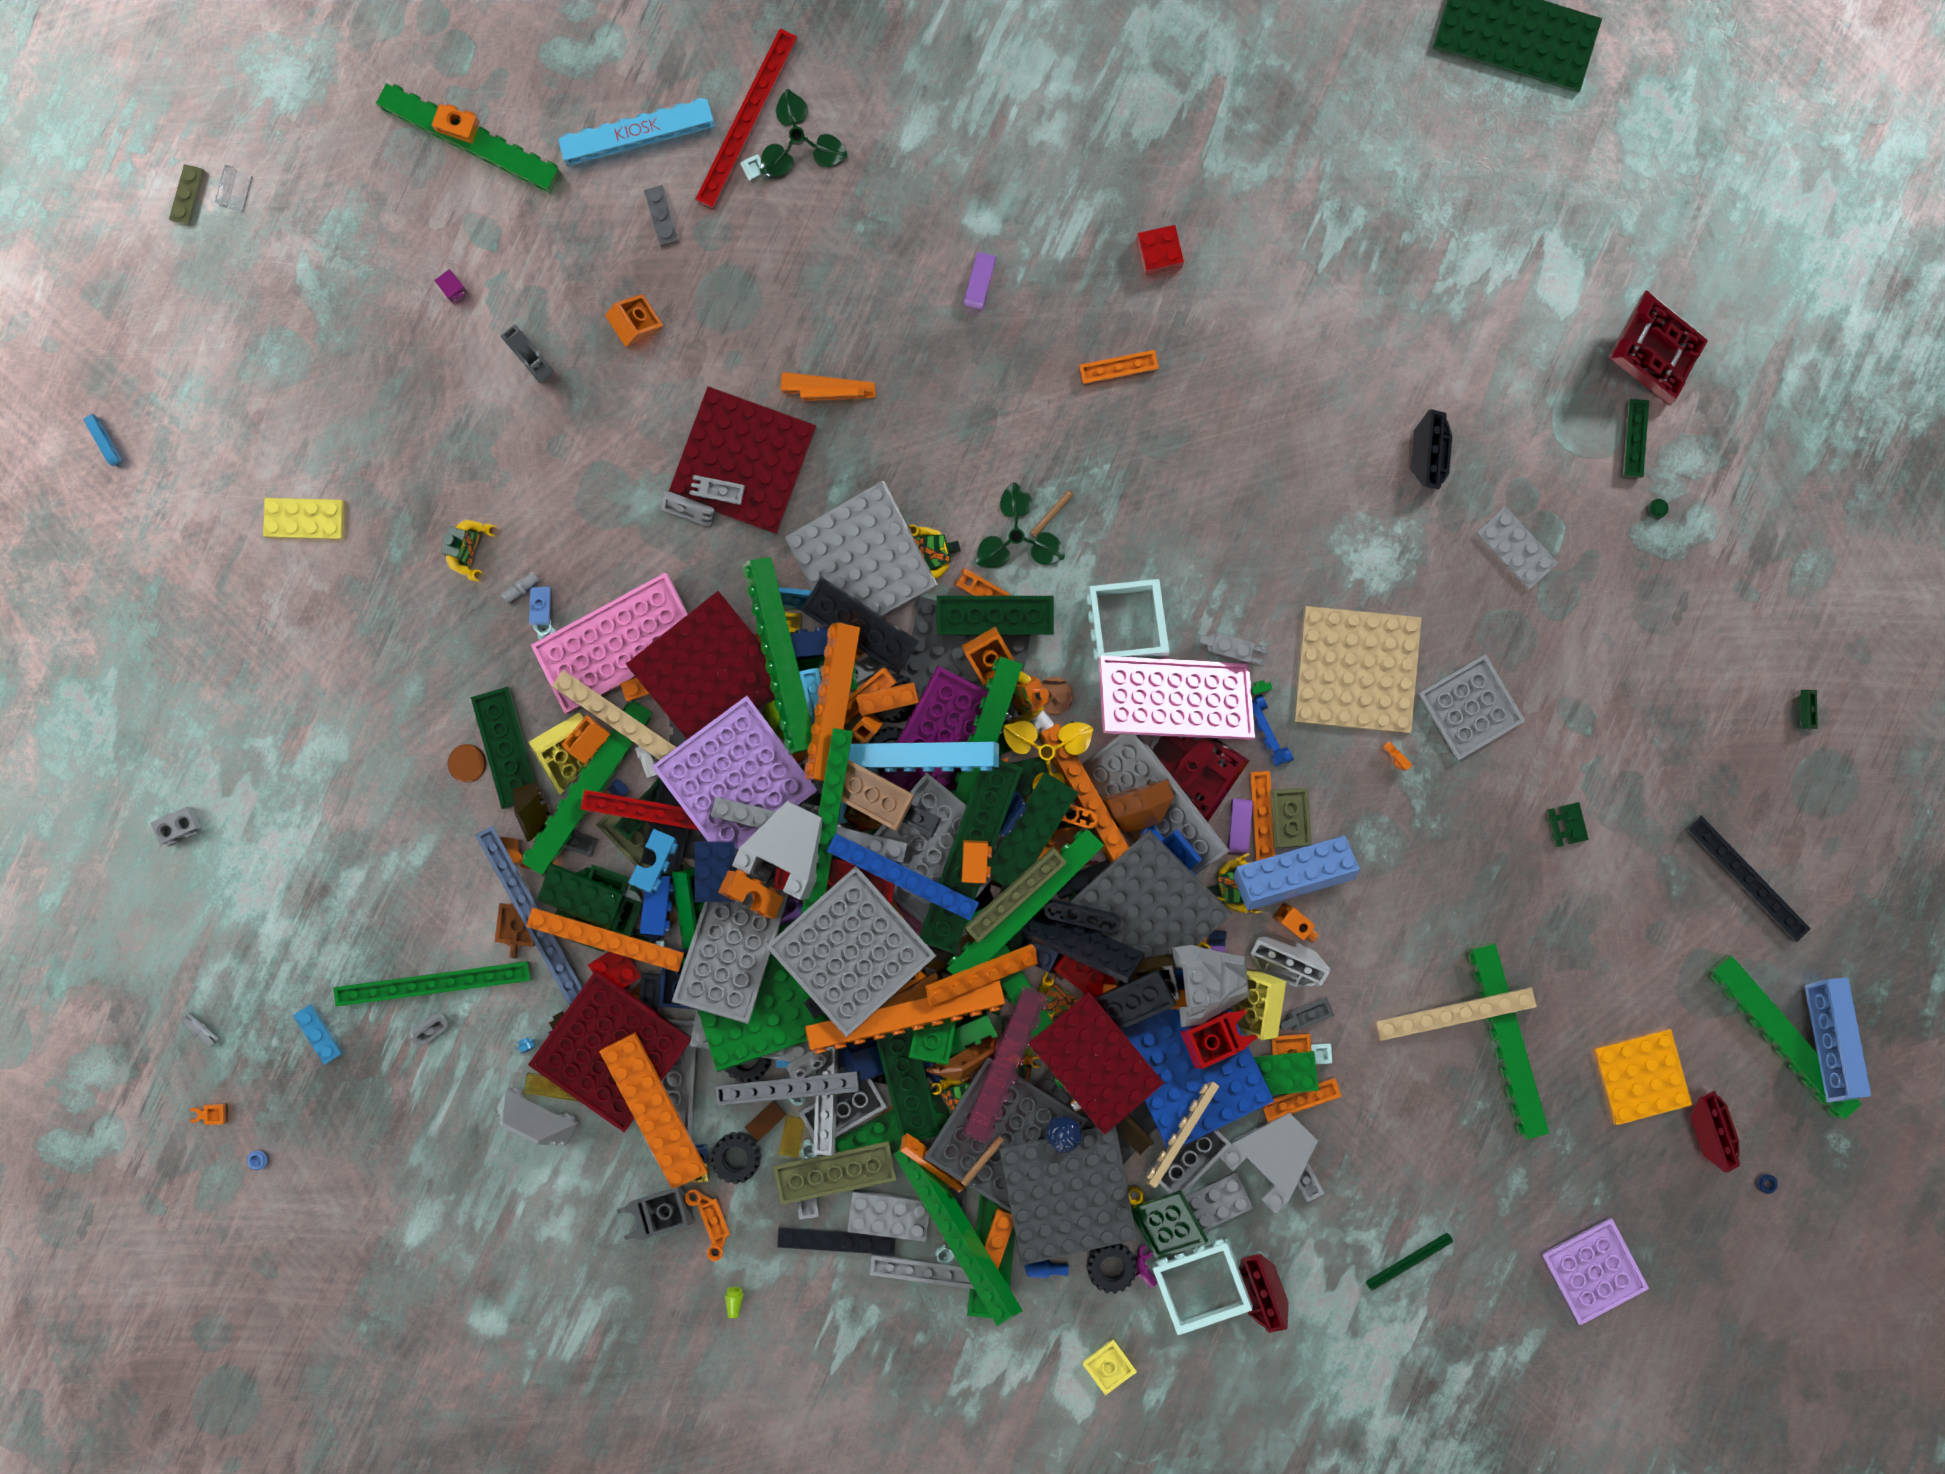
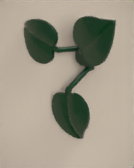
[760,89,848,177]
[976,482,1065,568]

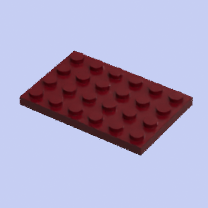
[1028,992,1164,1135]

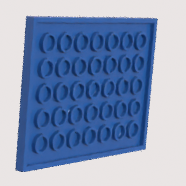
[1121,969,1274,1149]

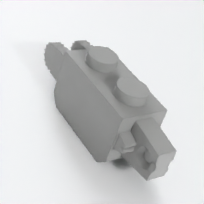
[1198,633,1268,666]

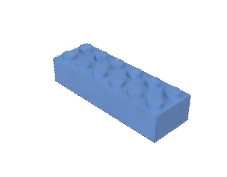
[1233,836,1360,911]
[1805,978,1871,1103]

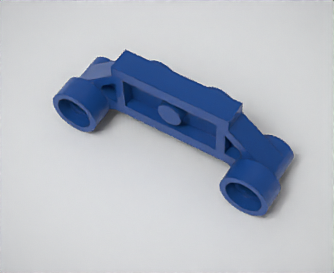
[1252,694,1294,767]

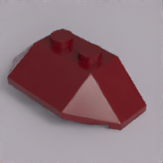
[1690,1091,1740,1173]
[1239,1253,1289,1333]

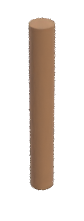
[1030,490,1073,538]
[960,1135,1005,1186]

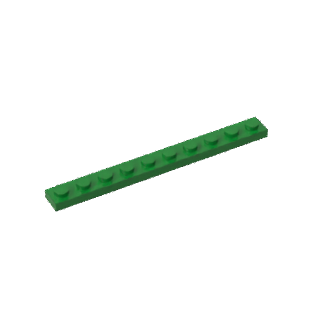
[802,728,853,914]
[333,961,531,1007]

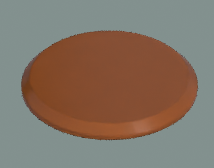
[448,744,486,783]

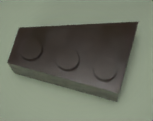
[1114,954,1180,999]

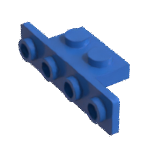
[1141,825,1202,878]

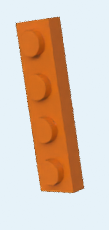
[1079,350,1159,385]
[1262,1077,1342,1122]
[900,1133,965,1192]

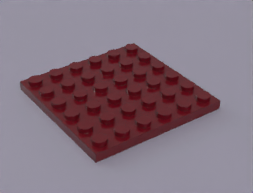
[669,386,817,535]
[625,590,775,740]
[528,970,691,1133]

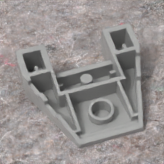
[732,801,823,900]
[495,1086,579,1145]
[1219,1112,1318,1214]

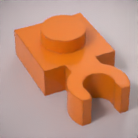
[1382,741,1413,771]
[190,1104,226,1125]

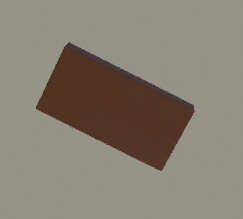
[744,1100,787,1142]

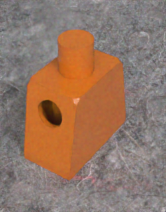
[1272,902,1319,943]

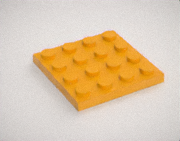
[1594,1029,1692,1125]

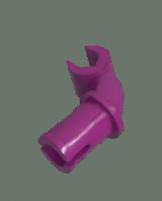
[1135,1244,1158,1289]

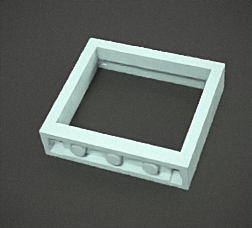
[1086,579,1169,666]
[1153,1238,1253,1335]

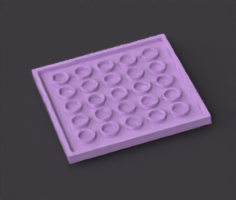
[651,696,817,850]

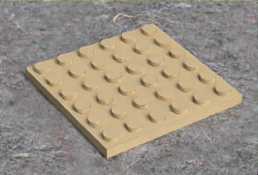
[1294,606,1422,733]

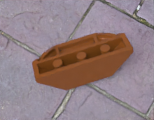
[1101,779,1175,833]
[926,1031,999,1082]

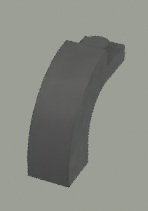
[500,324,554,383]

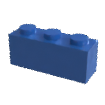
[640,876,674,937]

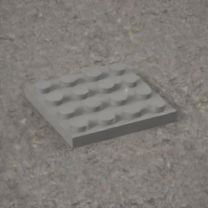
[1418,654,1525,760]

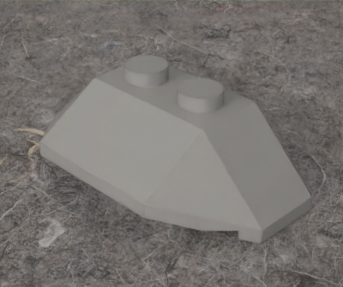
[1250,935,1331,988]

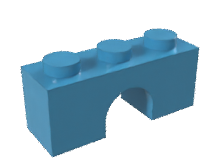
[629,829,678,895]

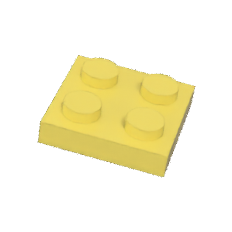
[1082,1339,1137,1395]

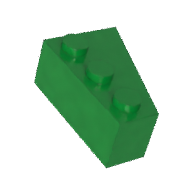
[950,1010,998,1056]

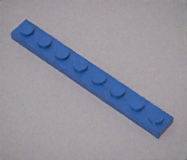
[827,833,979,920]

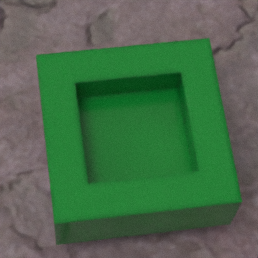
[1251,680,1272,696]

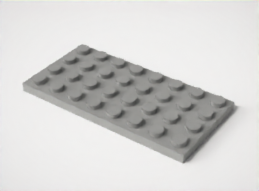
[1082,734,1229,875]
[672,863,790,1024]

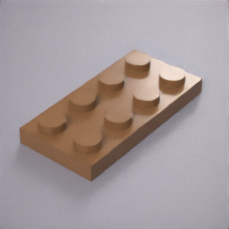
[842,760,915,831]

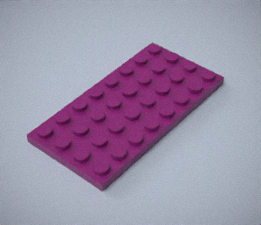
[879,665,988,792]

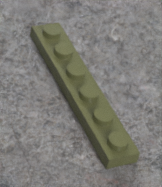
[964,847,1067,943]

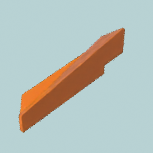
[781,372,876,401]

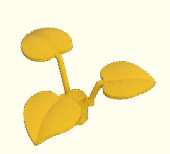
[1003,721,1094,790]

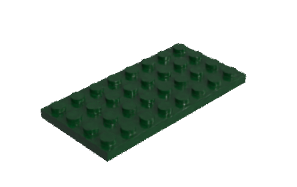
[1432,0,1602,93]

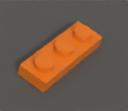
[857,682,919,716]

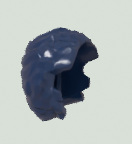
[1046,1116,1082,1153]

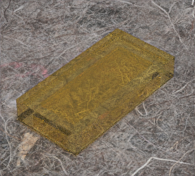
[779,1115,805,1158]

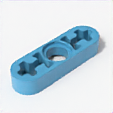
[84,413,121,467]

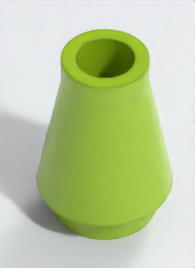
[724,1287,744,1318]

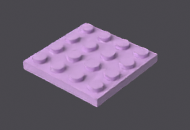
[1541,1218,1649,1325]

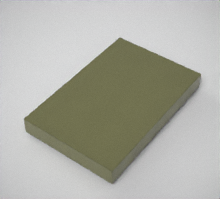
[1270,788,1312,848]

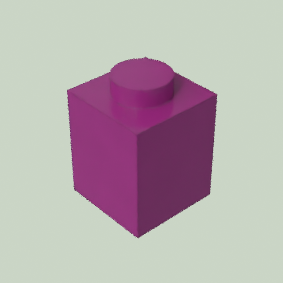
[434,269,468,303]

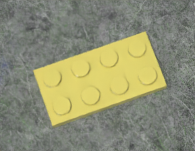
[263,498,344,539]

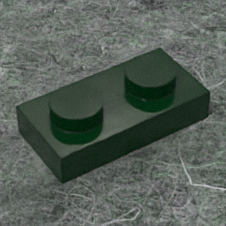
[1799,689,1818,729]

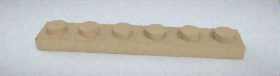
[1146,1082,1219,1188]

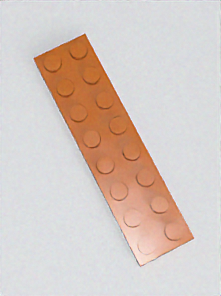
[599,1032,708,1189]

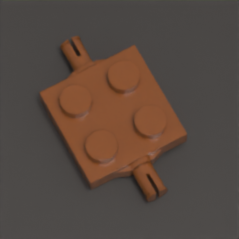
[494,903,539,958]

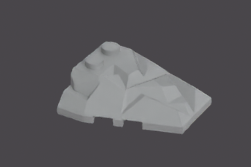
[1172,945,1249,1027]

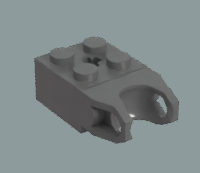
[617,1185,693,1240]

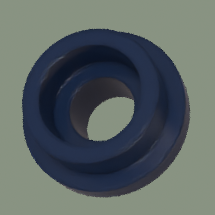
[1757,1174,1778,1194]

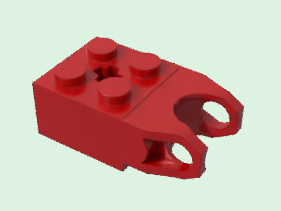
[1180,1009,1258,1069]

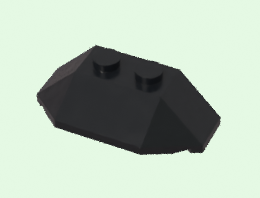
[1410,409,1452,490]

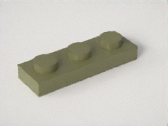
[169,164,205,226]

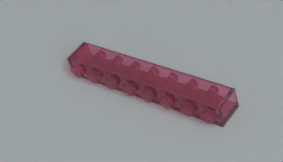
[962,985,1049,1144]

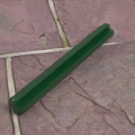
[1366,1233,1453,1291]

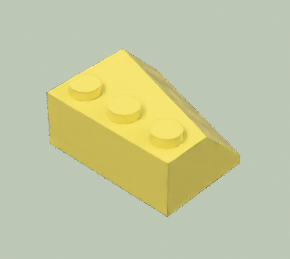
[528,713,600,795]
[1231,968,1286,1040]

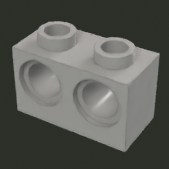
[151,807,202,846]

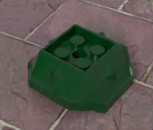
[555,864,643,952]

